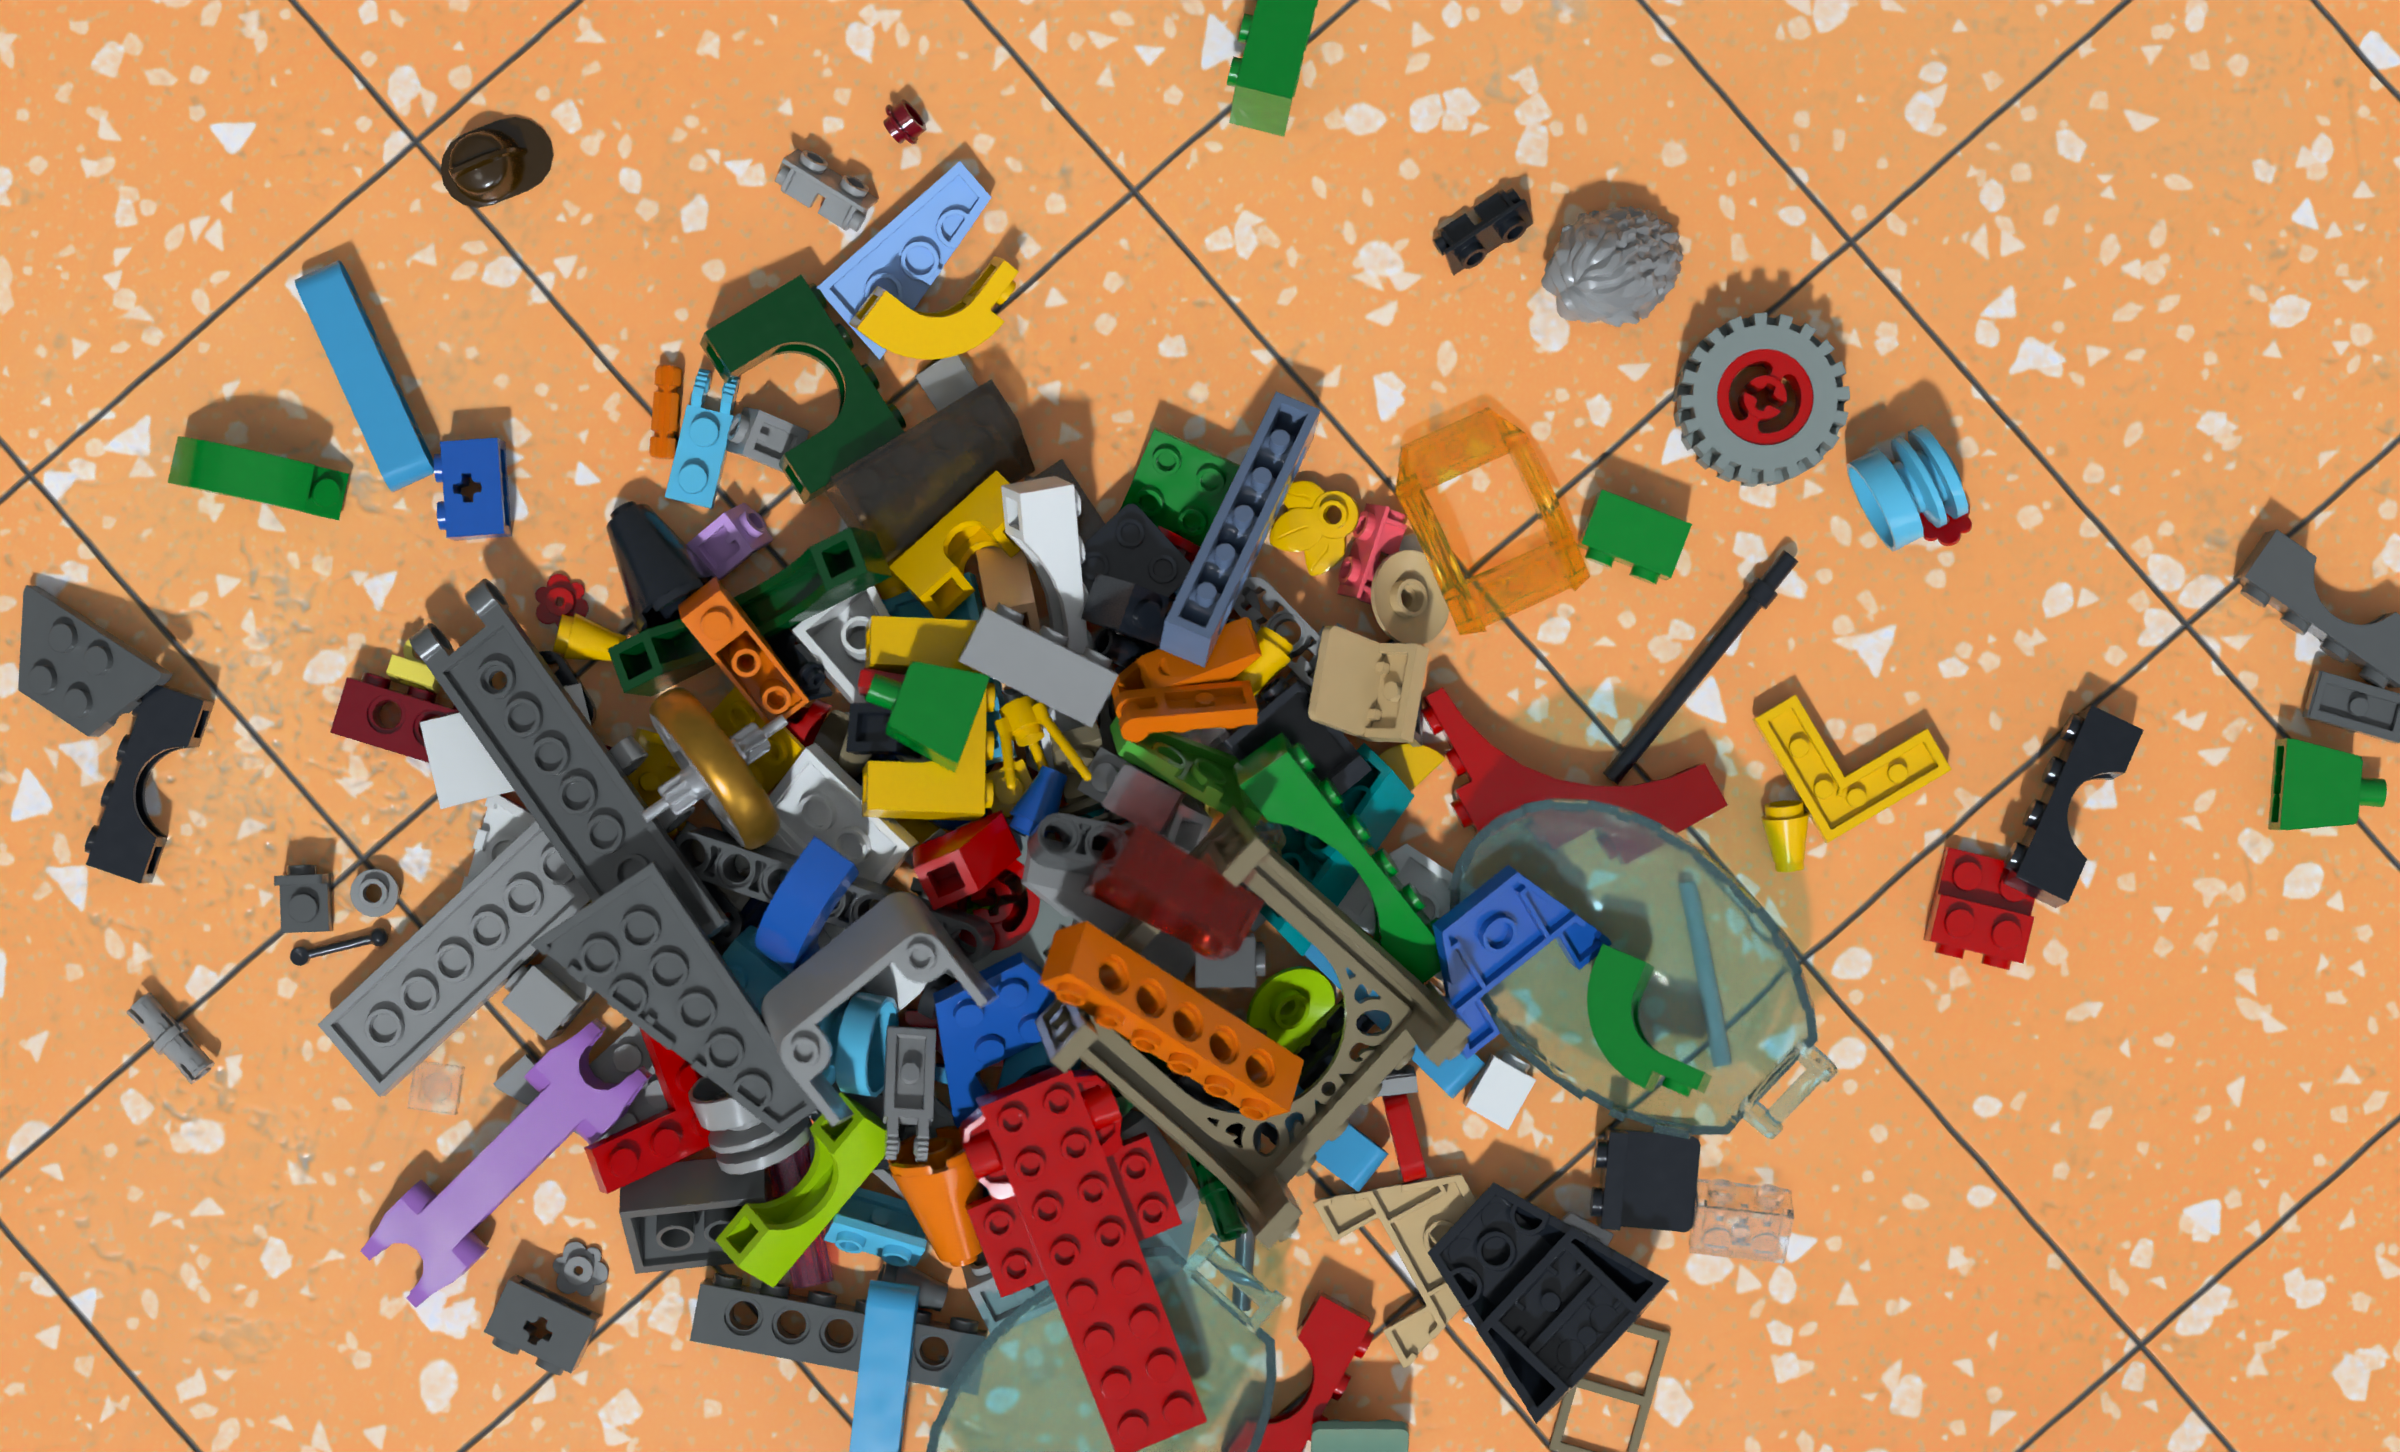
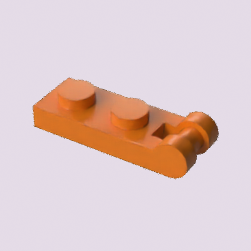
[1114,680,1258,742]

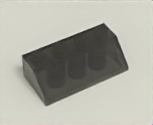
[823,379,1035,563]

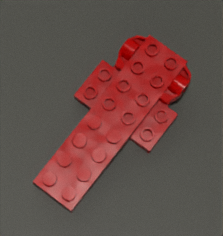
[960,1066,1208,1452]

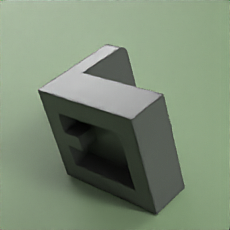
[274,865,333,933]

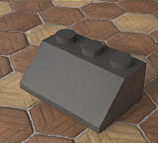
[619,1158,773,1274]

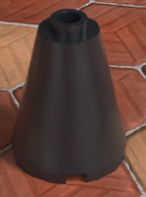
[606,501,720,633]

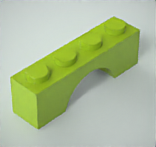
[715,1092,886,1288]

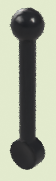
[290,928,388,966]

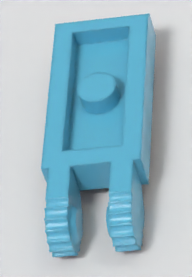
[665,368,740,509]

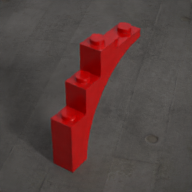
[1421,687,1728,861]

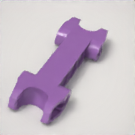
[360,1018,653,1308]

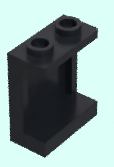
[1220,675,1372,832]

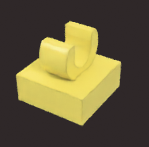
[386,639,441,696]

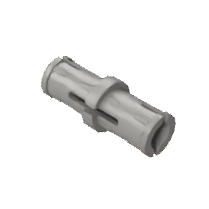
[127,993,215,1084]

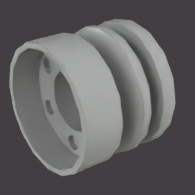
[688,1076,812,1174]

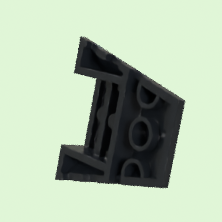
[1428,1182,1670,1424]

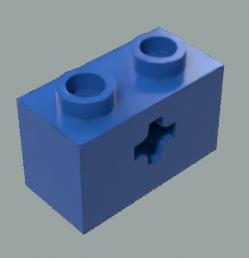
[433,437,512,541]

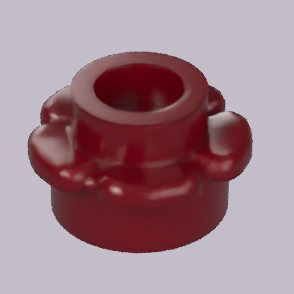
[883,99,927,144]

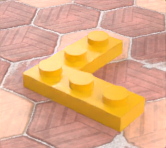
[1752,695,1952,843]

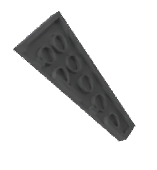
[530,860,818,1135]

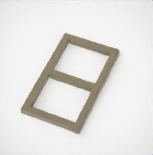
[1548,1323,1671,1452]

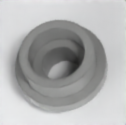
[350,869,400,917]

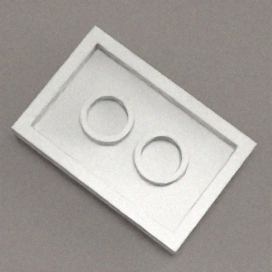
[769,743,919,905]

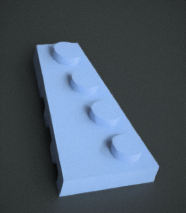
[816,161,991,360]

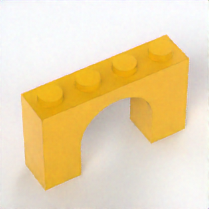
[862,616,995,821]

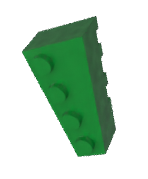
[1227,0,1319,137]

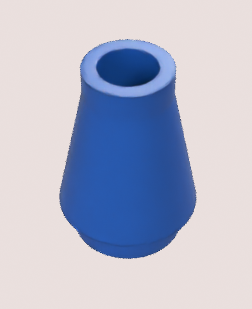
[1009,766,1068,838]

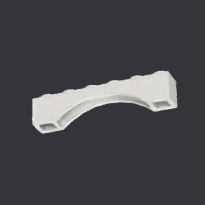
[1001,476,1099,772]

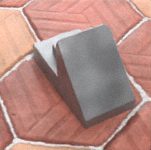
[1077,747,1185,835]

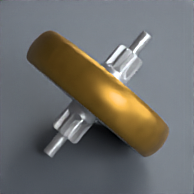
[641,687,788,849]

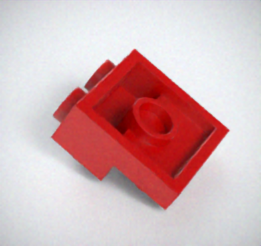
[1923,847,2035,970]

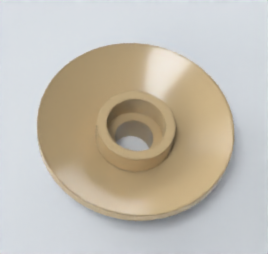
[1371,550,1450,645]

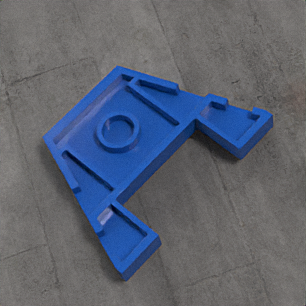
[1433,864,1612,1059]
[933,952,1123,1128]

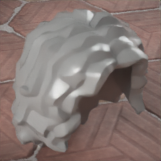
[1541,206,1683,327]

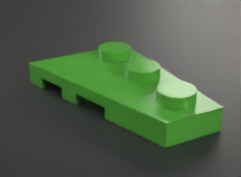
[1110,716,1262,826]

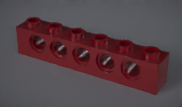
[330,672,612,763]

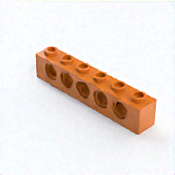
[1039,921,1304,1121]

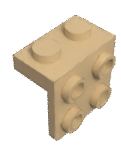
[1308,626,1429,743]

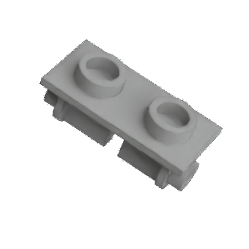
[775,149,878,232]

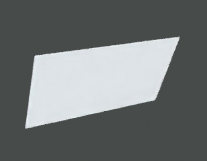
[420,683,591,809]

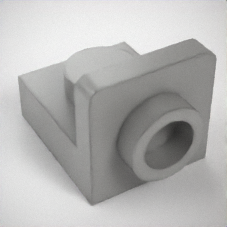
[727,407,810,473]

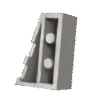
[958,603,1118,728]

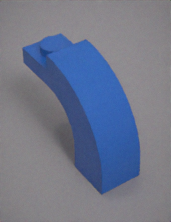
[755,836,859,973]

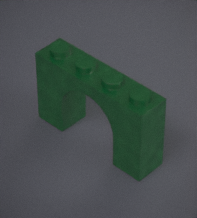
[700,275,906,504]

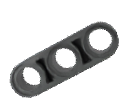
[1027,813,1176,886]

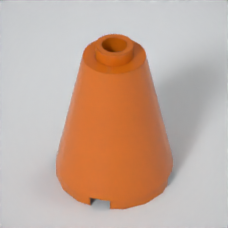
[888,1126,984,1267]

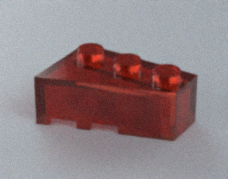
[1082,823,1265,960]

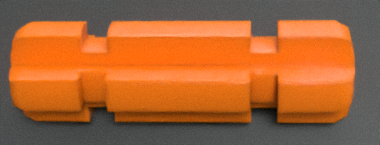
[649,365,683,459]

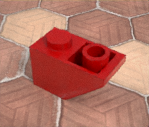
[912,810,1022,910]

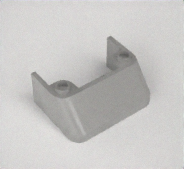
[761,892,999,1127]

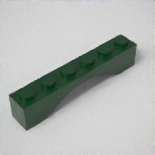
[608,526,892,697]

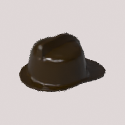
[440,117,553,208]

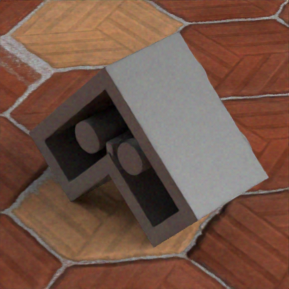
[501,955,597,1040]

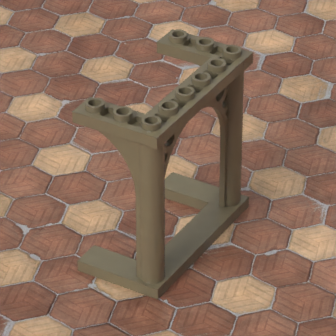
[1034,805,1472,1249]

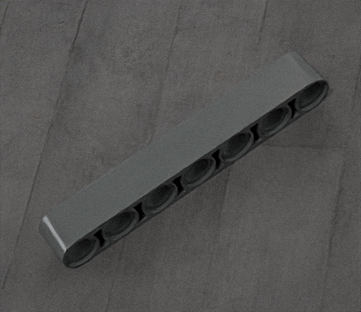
[673,827,995,964]

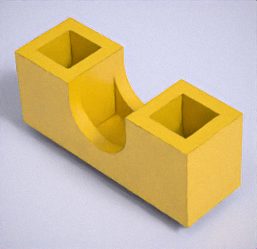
[889,470,1021,619]

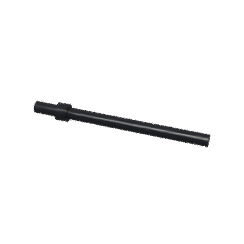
[1603,550,1798,785]

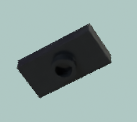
[1294,998,1375,1090]

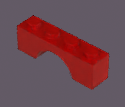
[1231,1290,1374,1452]

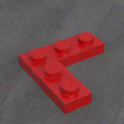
[584,1029,711,1194]

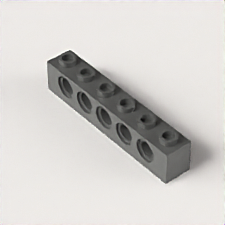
[690,1273,988,1394]

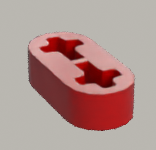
[1382,1094,1427,1183]

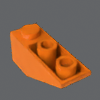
[678,576,810,724]
[1111,617,1262,701]

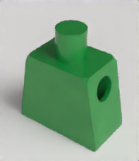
[865,661,990,772]
[2268,738,2387,830]

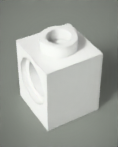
[1463,1051,1536,1130]

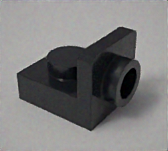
[846,703,922,759]

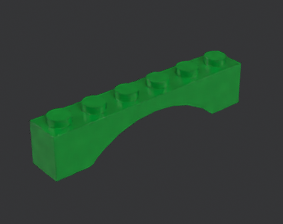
[1234,732,1441,983]

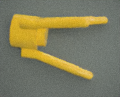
[994,696,1092,800]

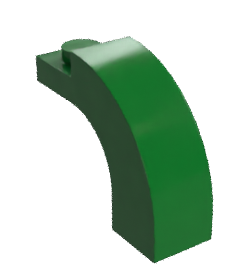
[168,436,349,520]
[1587,944,1712,1097]

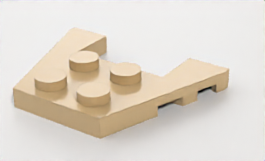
[1313,1173,1476,1368]

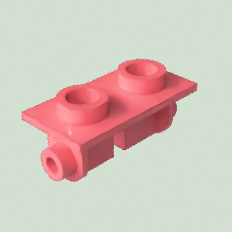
[1337,503,1407,605]

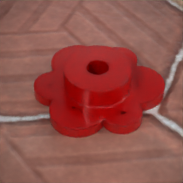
[1920,505,1972,546]
[535,574,589,627]

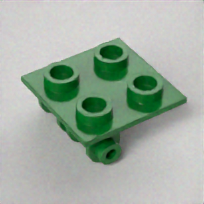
[1120,427,1240,547]

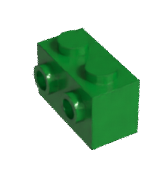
[1577,490,1692,585]

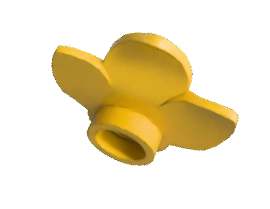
[1269,481,1360,576]

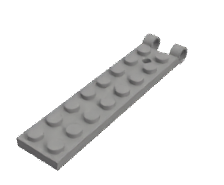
[318,736,695,1097]

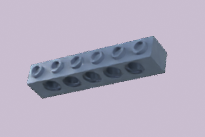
[1159,392,1320,668]

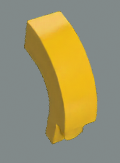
[848,256,1019,360]

